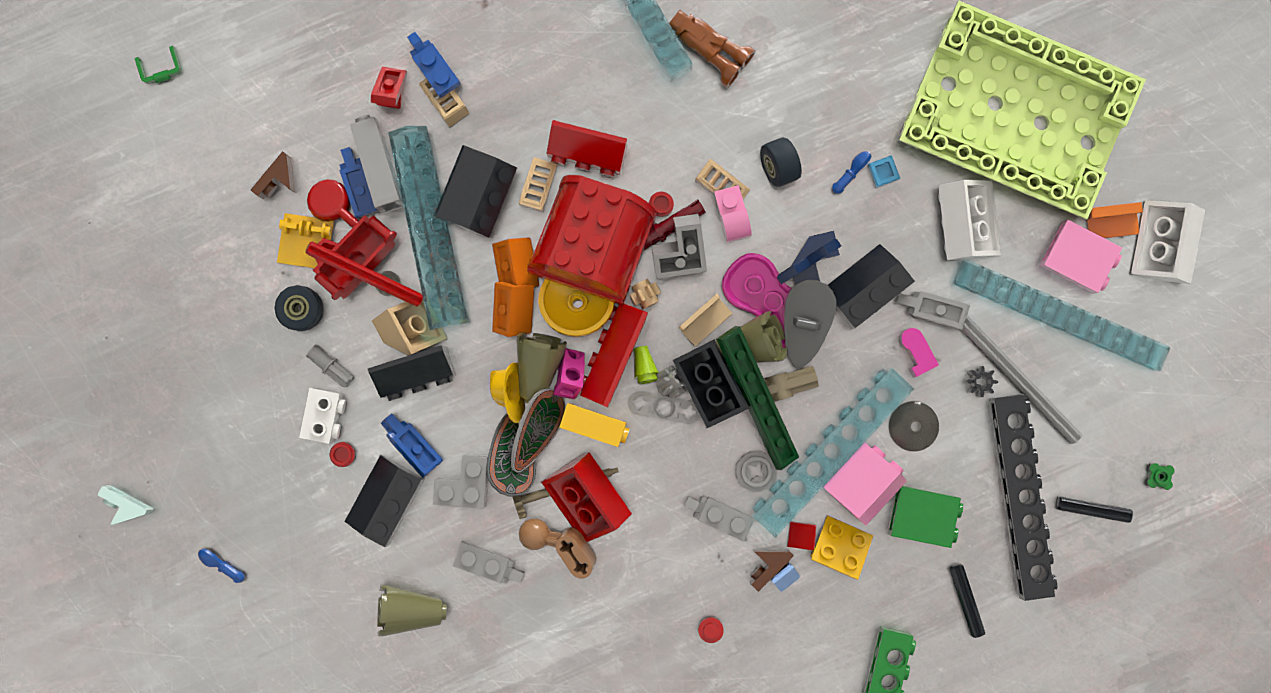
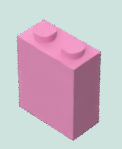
[1039,220,1122,293]
[824,442,907,526]

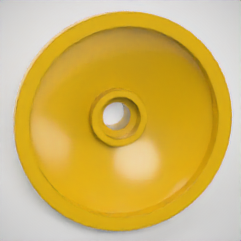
[538,279,614,337]

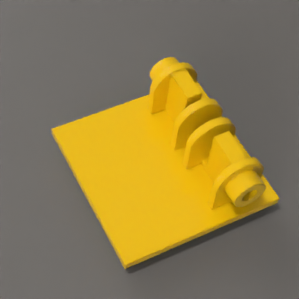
[277,213,334,268]
[810,515,874,580]

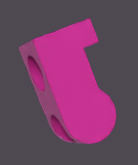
[899,328,939,378]
[553,348,585,400]

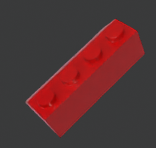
[580,304,648,408]

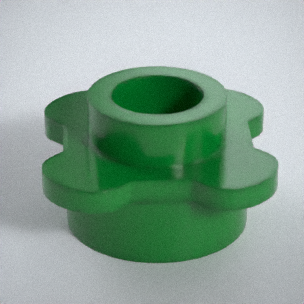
[1147,463,1175,490]

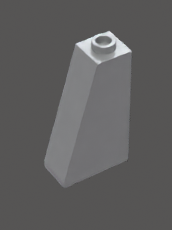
[350,115,406,213]

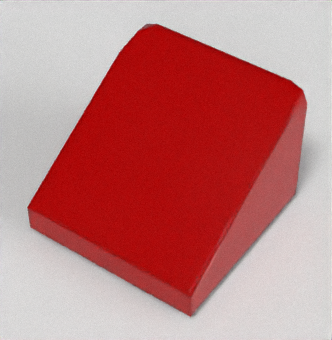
[787,521,817,550]

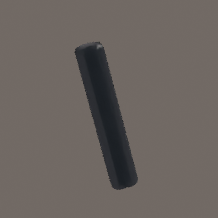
[1057,497,1133,523]
[950,564,985,638]

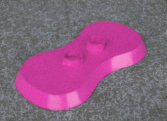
[722,253,792,348]

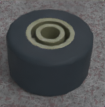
[760,137,802,187]
[274,285,324,332]

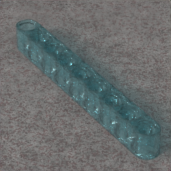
[953,260,1170,372]

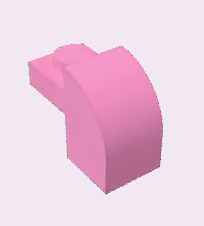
[714,185,752,244]

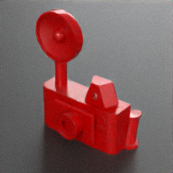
[307,179,397,300]

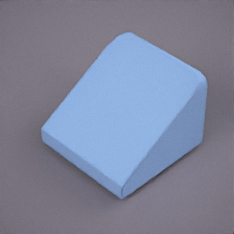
[771,562,800,592]

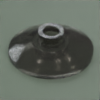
[888,401,939,452]

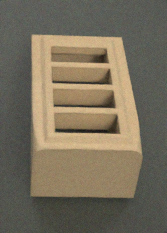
[419,79,469,127]
[518,157,558,212]
[695,159,750,199]

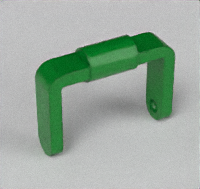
[135,46,182,84]

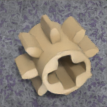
[630,279,661,310]

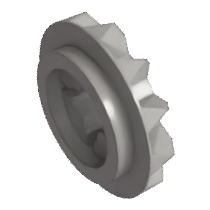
[736,451,777,492]

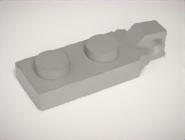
[897,291,970,330]
[684,496,755,541]
[453,542,525,584]

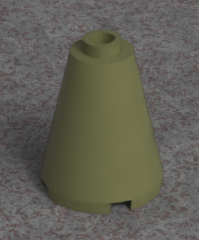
[716,311,787,363]
[516,332,567,403]
[377,585,447,636]

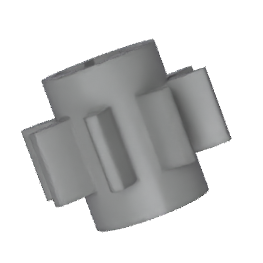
[656,366,687,399]

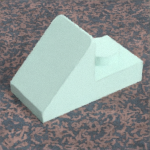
[97,485,154,525]

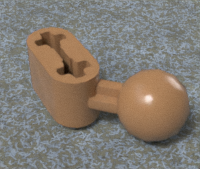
[519,519,596,579]

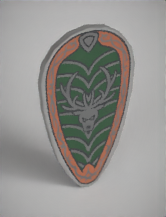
[511,388,566,472]

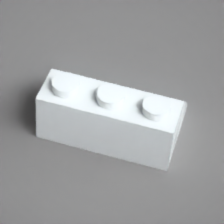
[938,180,1001,260]
[1131,200,1205,284]

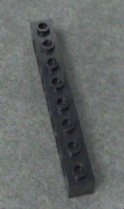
[989,394,1058,601]

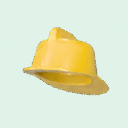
[490,362,525,423]

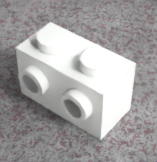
[299,388,346,444]

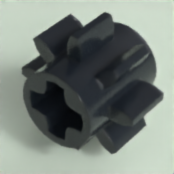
[965,366,998,397]

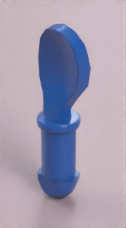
[832,151,872,194]
[198,549,244,583]

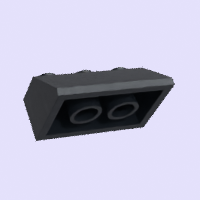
[434,145,517,238]
[828,244,915,330]
[673,339,749,428]
[367,345,456,401]
[344,455,425,547]

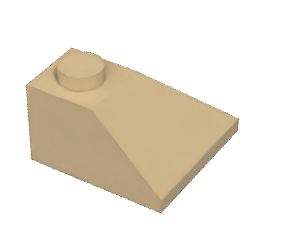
[371,295,447,356]

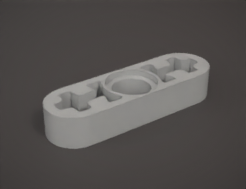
[628,391,700,424]

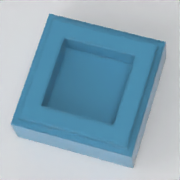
[867,155,901,188]

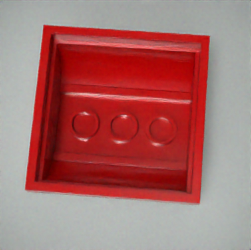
[527,175,658,305]

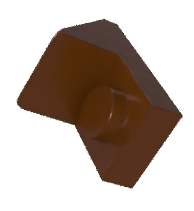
[251,151,295,199]
[750,550,794,592]

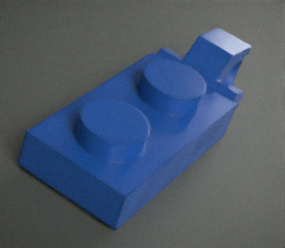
[407,32,461,98]
[339,147,379,219]
[381,413,443,478]

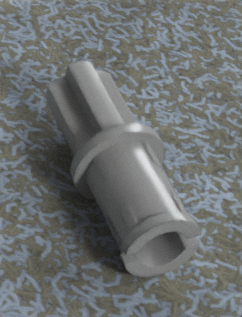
[306,344,353,387]

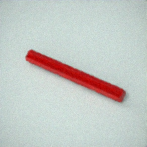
[305,241,423,307]

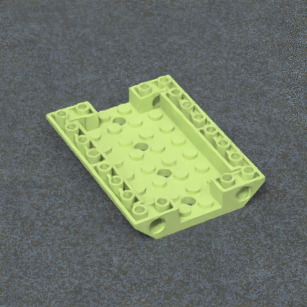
[899,0,1146,220]

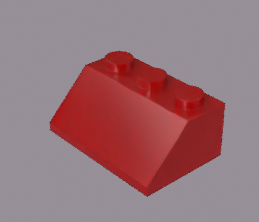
[546,120,628,177]
[541,452,632,542]

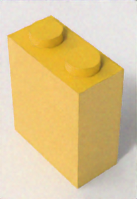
[559,403,630,447]

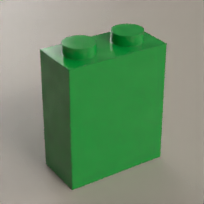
[888,486,963,548]

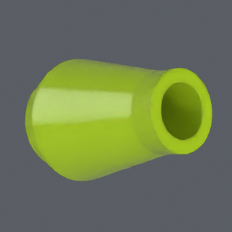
[633,346,659,385]

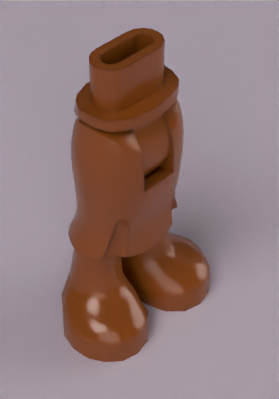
[668,10,756,88]

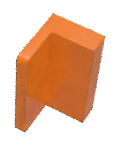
[1086,202,1143,238]
[492,237,539,287]
[492,281,534,337]

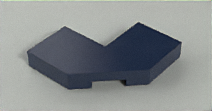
[791,231,840,286]
[777,239,842,285]

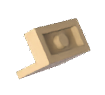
[678,294,733,347]

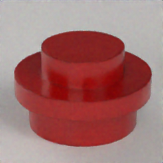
[649,191,674,217]
[329,442,355,467]
[698,617,724,643]

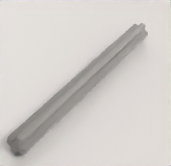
[962,315,1082,444]

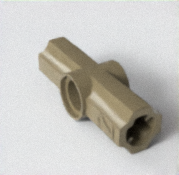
[765,366,819,402]

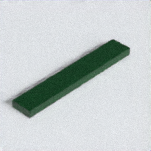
[716,326,799,470]

